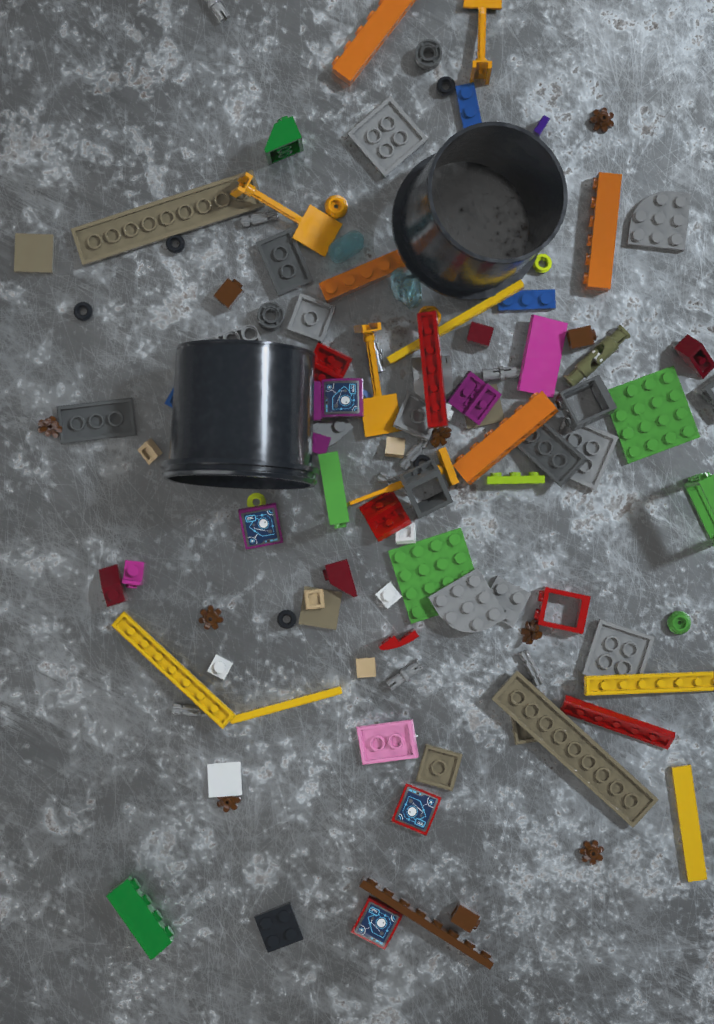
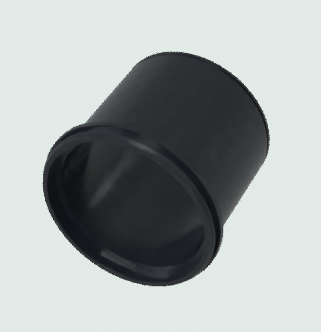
[392,122,568,300]
[160,339,320,490]

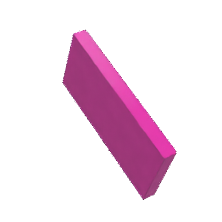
[517,315,568,398]

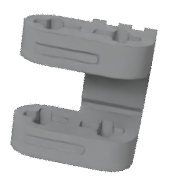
[411,355,453,400]

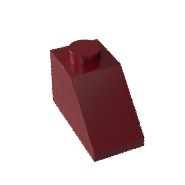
[674,334,714,379]
[322,559,358,597]
[99,564,129,607]

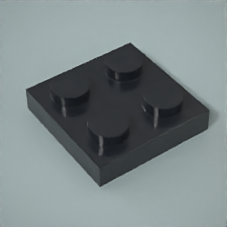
[254,902,304,953]

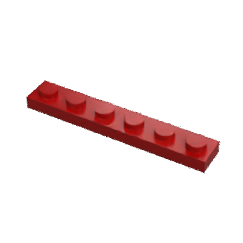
[417,311,448,429]
[560,695,675,750]

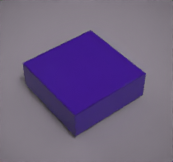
[533,115,550,137]

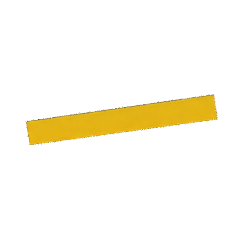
[387,280,524,365]
[111,611,236,729]
[584,671,714,696]

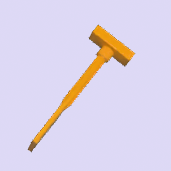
[463,0,502,85]
[230,172,342,257]
[353,322,402,437]
[346,447,459,507]

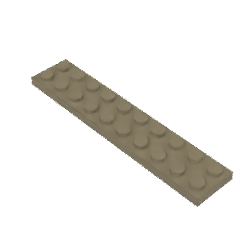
[71,169,265,266]
[491,670,659,828]

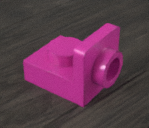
[121,560,145,589]

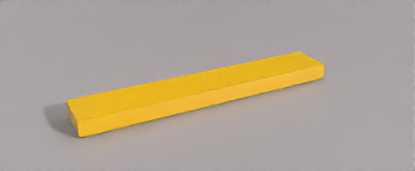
[230,685,342,724]
[671,764,707,882]

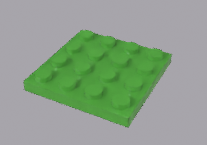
[608,365,700,464]
[388,528,474,624]

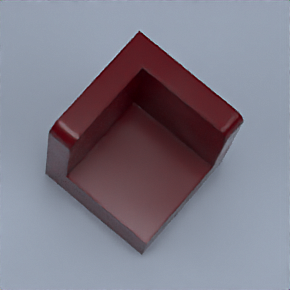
[466,322,494,348]

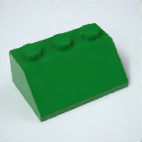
[264,116,304,165]

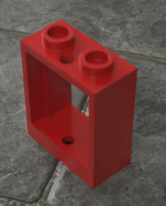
[534,586,591,634]

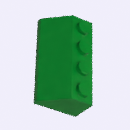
[106,875,174,960]

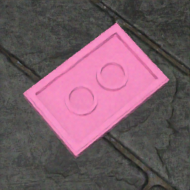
[356,719,419,765]

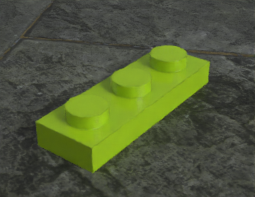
[486,472,545,485]

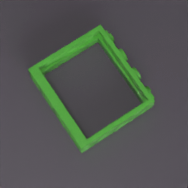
[318,451,350,529]
[684,472,714,546]

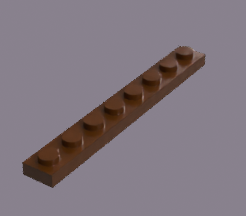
[359,876,494,970]

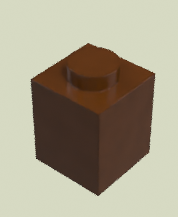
[214,278,244,310]
[566,325,596,351]
[449,901,481,933]

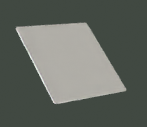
[207,762,242,798]

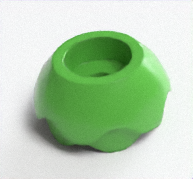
[667,611,691,635]

